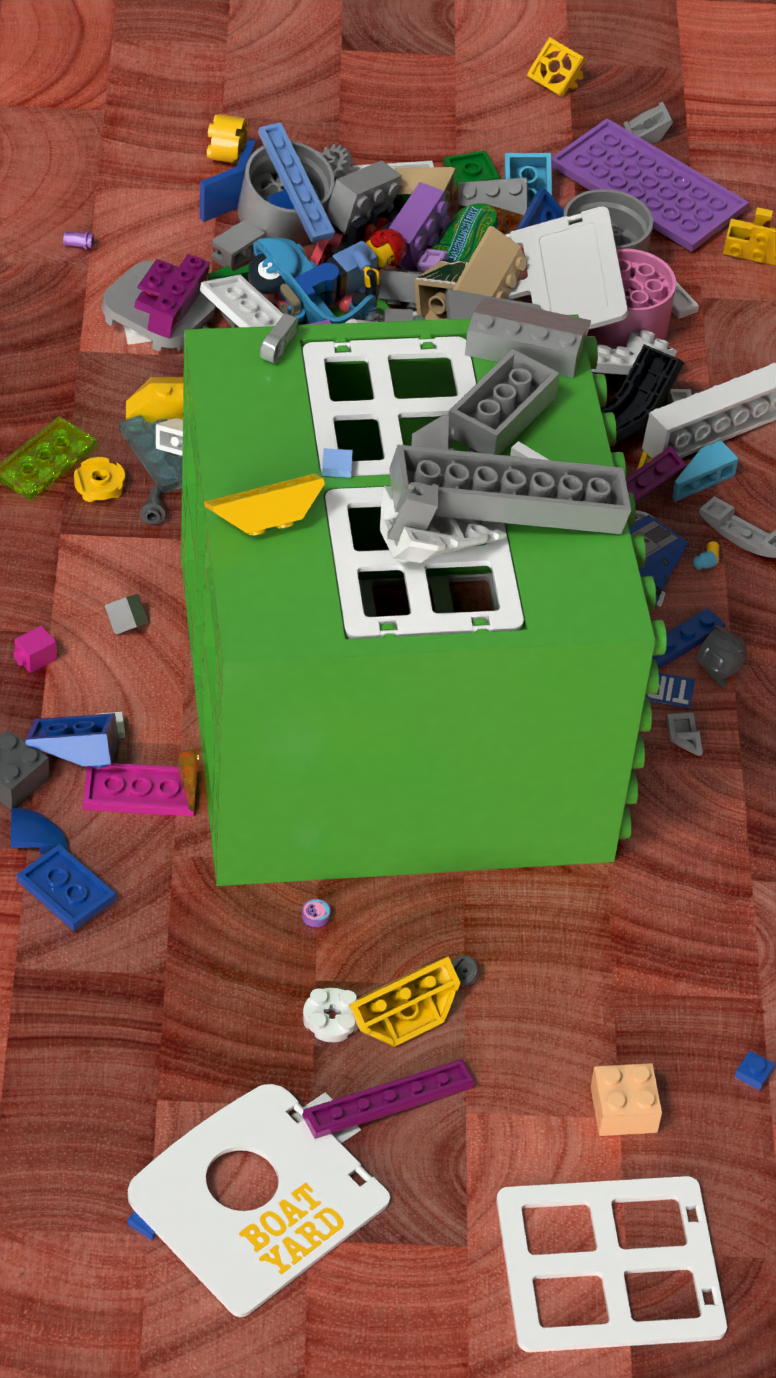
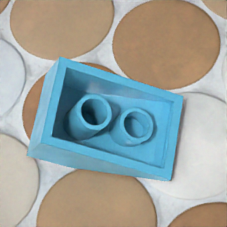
[504,153,552,219]

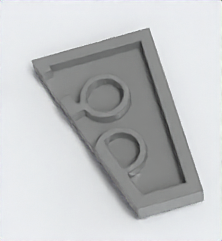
[458,178,528,221]

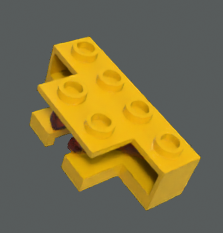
[723,207,776,266]

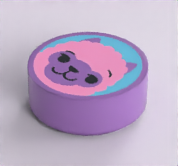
[302,899,331,928]

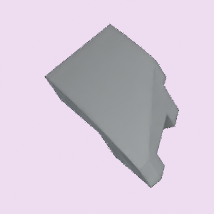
[666,712,703,756]

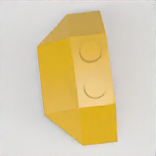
[126,377,183,422]
[204,473,325,536]
[349,956,460,1047]

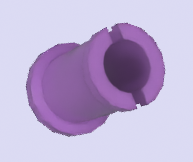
[63,231,95,250]

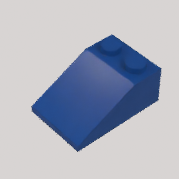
[25,713,119,768]

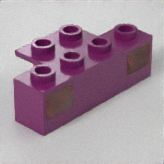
[134,254,210,339]

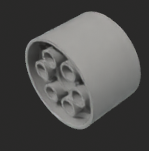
[238,141,334,246]
[563,189,653,253]

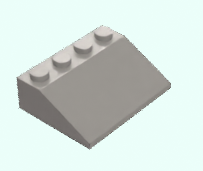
[465,297,591,378]

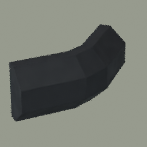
[600,344,684,448]

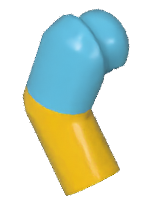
[693,542,719,570]

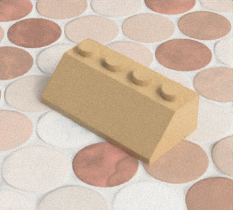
[452,226,527,299]

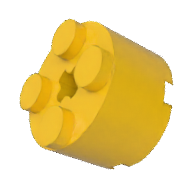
[207,114,248,164]

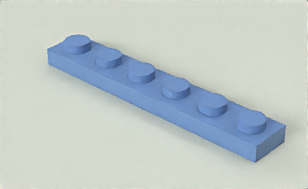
[258,122,335,243]

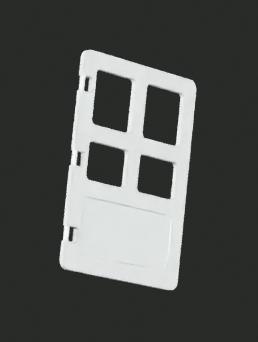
[401,207,629,330]

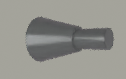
[140,486,165,524]

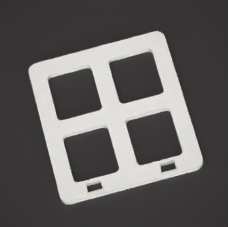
[496,1176,727,1352]

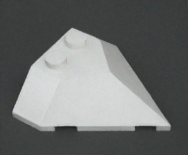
[380,486,506,563]

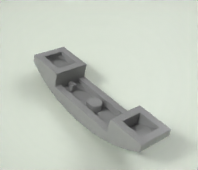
[699,496,776,558]

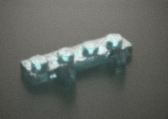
[119,415,182,494]

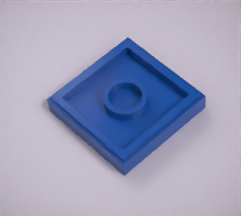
[199,166,244,222]

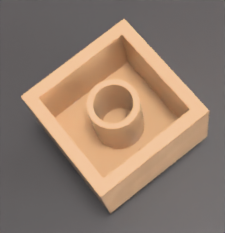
[590,1063,662,1136]

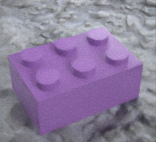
[389,182,450,270]

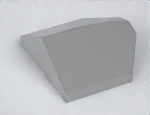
[623,102,673,143]

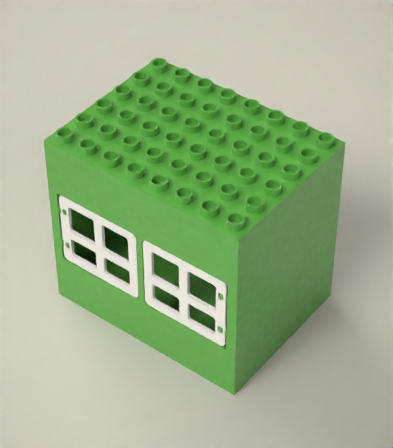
[181,314,666,886]

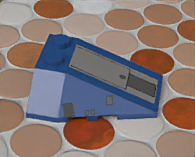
[629,515,688,604]

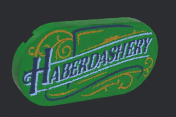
[432,203,499,262]

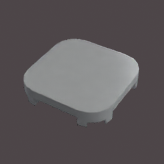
[101,261,217,352]

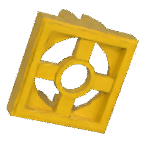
[526,37,586,98]

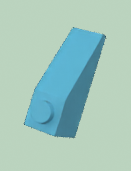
[672,440,739,502]

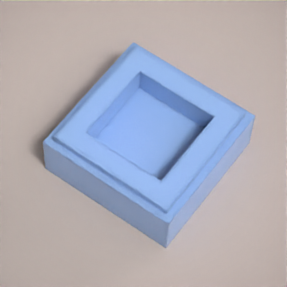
[322,448,352,478]

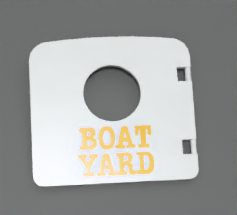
[127,1084,390,1317]

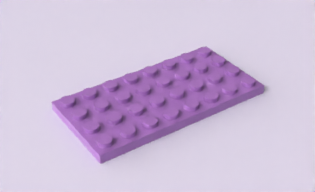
[551,118,749,252]

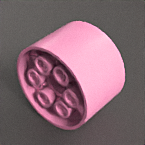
[587,249,676,349]

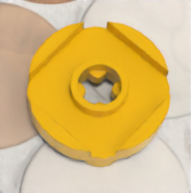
[74,457,125,502]

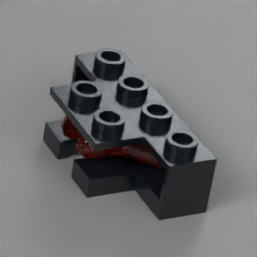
[330,202,399,258]

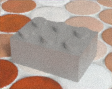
[326,160,402,233]

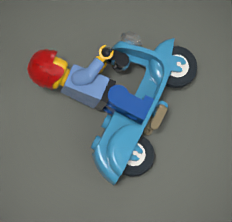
[248,229,407,325]

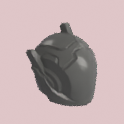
[696,624,747,686]

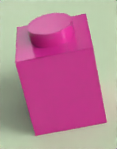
[13,626,57,673]

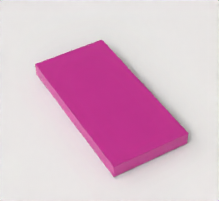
[83,763,197,817]

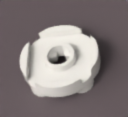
[303,988,359,1042]

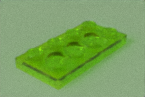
[0,416,97,501]

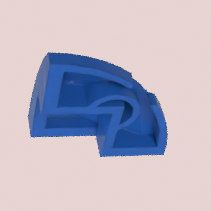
[11,808,68,854]

